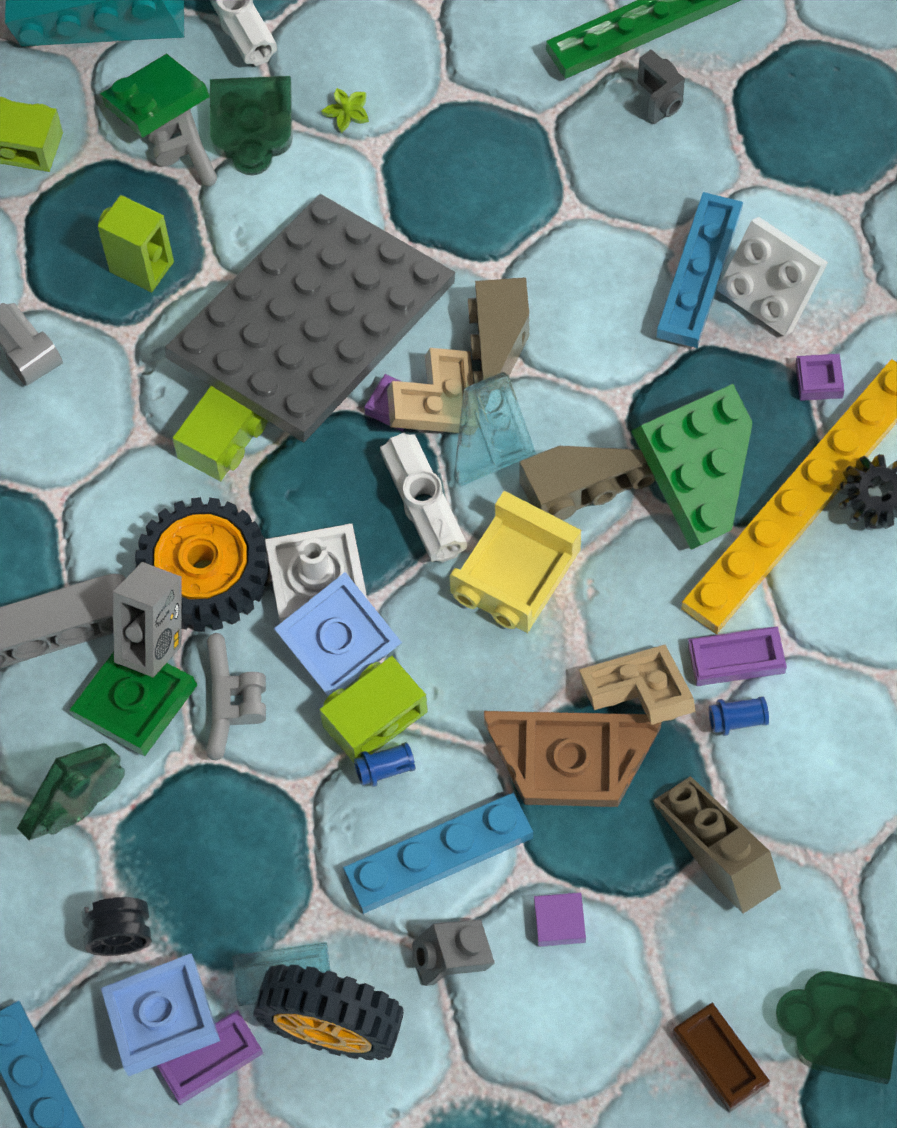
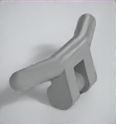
[148,109,217,186]
[206,633,266,760]

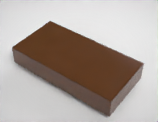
[672,1002,770,1113]

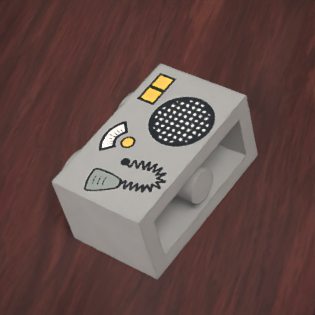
[113,562,182,677]

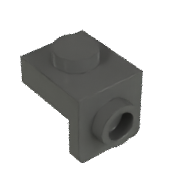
[638,49,685,124]
[412,919,495,986]

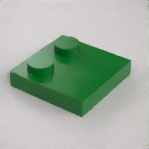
[100,53,210,138]
[69,651,197,757]

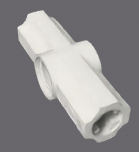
[210,0,277,66]
[380,433,467,563]

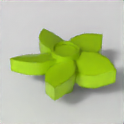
[321,88,369,133]

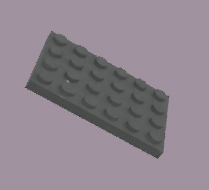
[165,193,456,443]

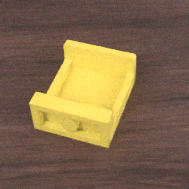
[449,491,581,633]

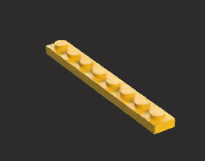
[681,359,897,634]

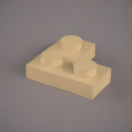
[387,348,478,434]
[579,645,696,725]

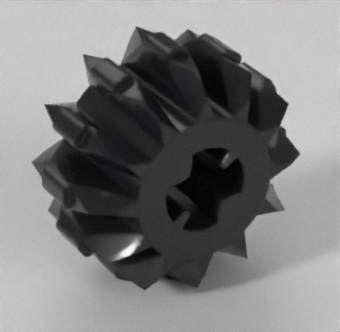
[836,454,897,530]

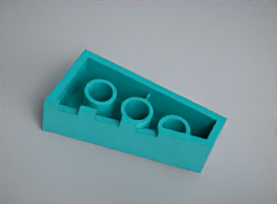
[5,0,185,47]

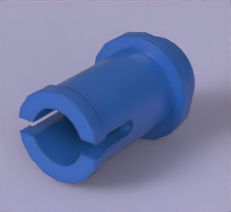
[708,696,769,736]
[354,742,416,787]

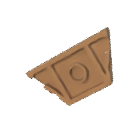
[484,711,662,807]

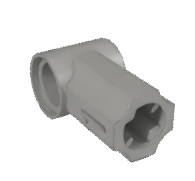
[0,303,63,386]

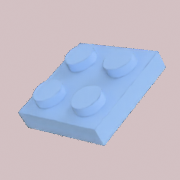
[274,572,402,696]
[101,954,220,1077]

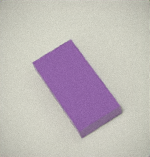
[688,626,787,686]
[157,1010,263,1105]

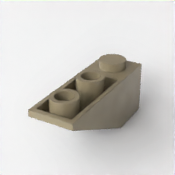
[468,277,529,413]
[519,445,656,520]
[653,776,782,914]

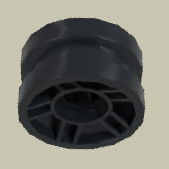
[81,897,152,956]

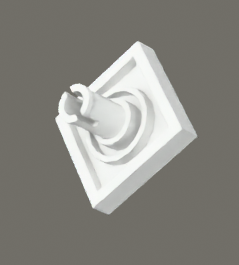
[717,217,828,336]
[265,524,367,623]

